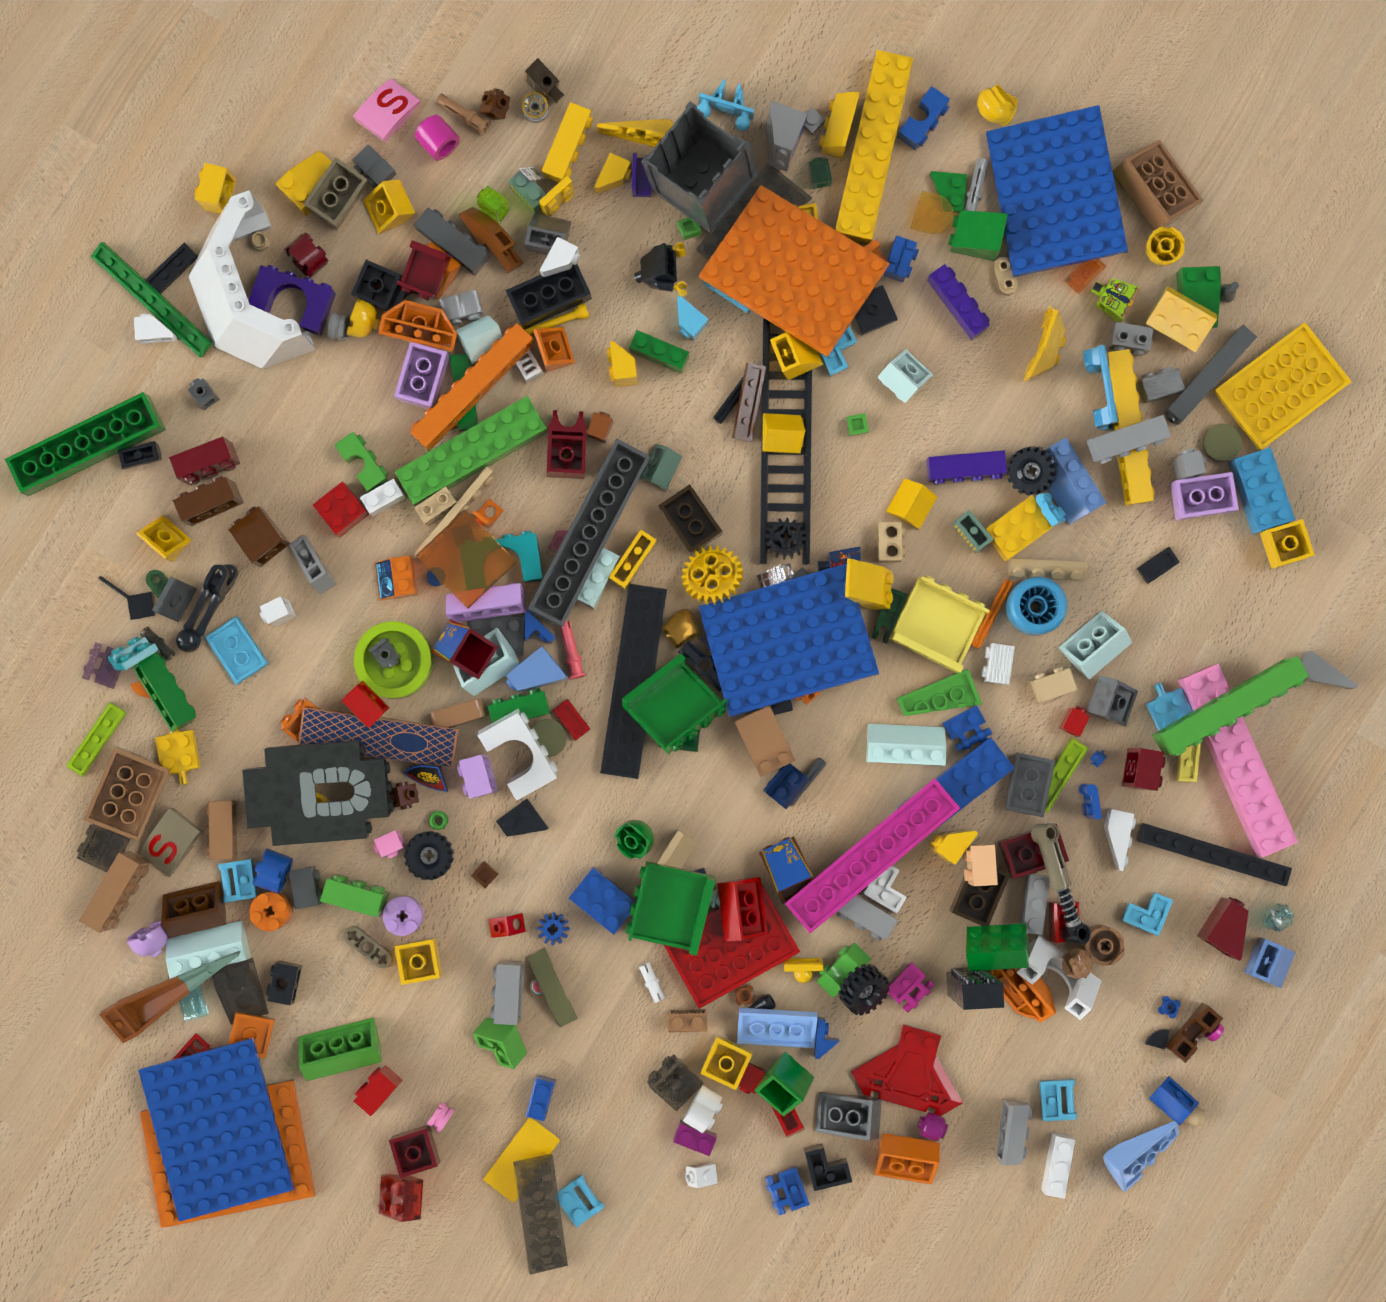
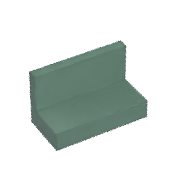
[640,444,682,490]

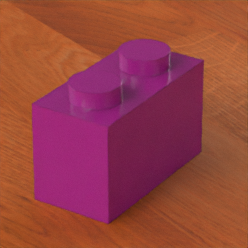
[673,1119,717,1157]

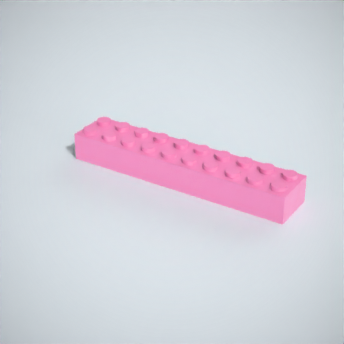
[1178,664,1298,858]

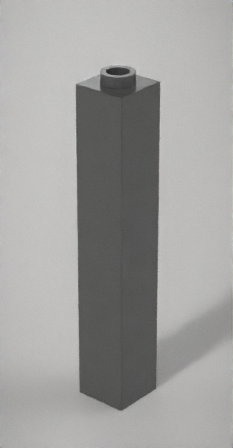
[1163,325,1257,425]

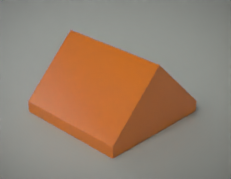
[534,327,575,372]

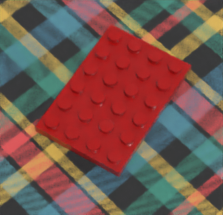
[664,884,800,1009]

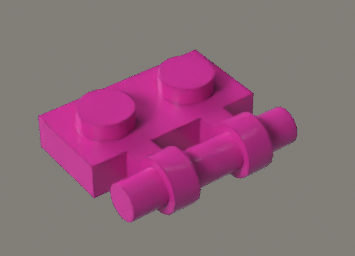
[887,962,935,1013]

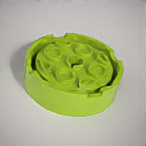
[354,621,434,699]

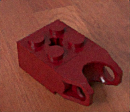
[546,410,587,479]

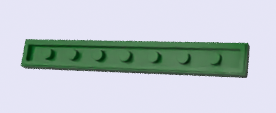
[91,242,213,357]

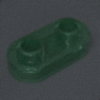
[146,570,169,598]

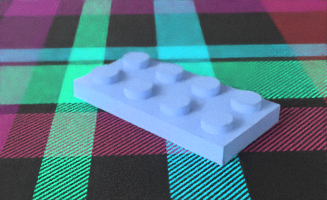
[737,1008,817,1048]

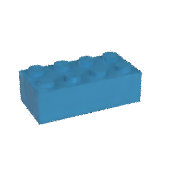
[1228,447,1295,535]

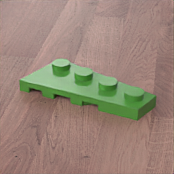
[896,669,982,716]

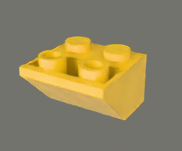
[770,332,823,380]
[607,341,638,387]

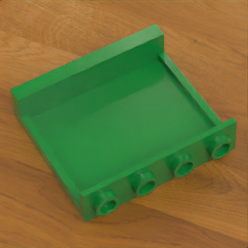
[622,653,727,755]
[625,861,715,955]

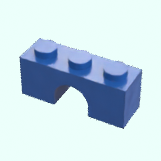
[897,86,950,150]

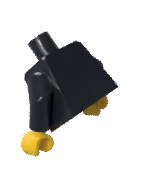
[634,242,688,296]

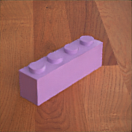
[446,583,526,622]

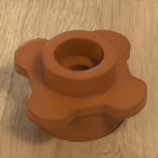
[734,984,754,1005]

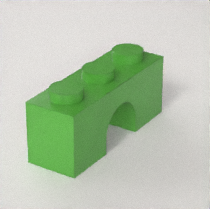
[335,432,389,492]

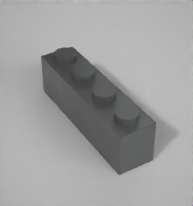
[414,207,489,275]

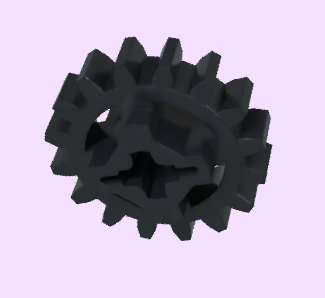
[765,518,807,560]

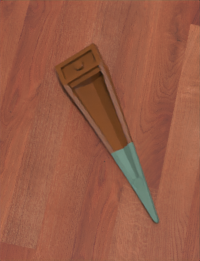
[99,951,241,1043]

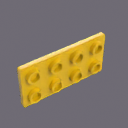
[483,1117,560,1203]

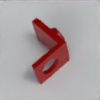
[488,913,526,938]

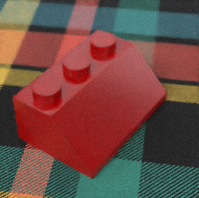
[717,877,768,941]

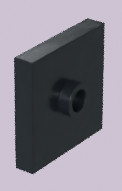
[855,285,898,335]

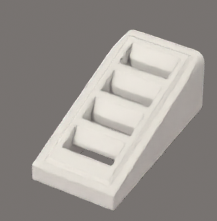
[516,349,543,383]

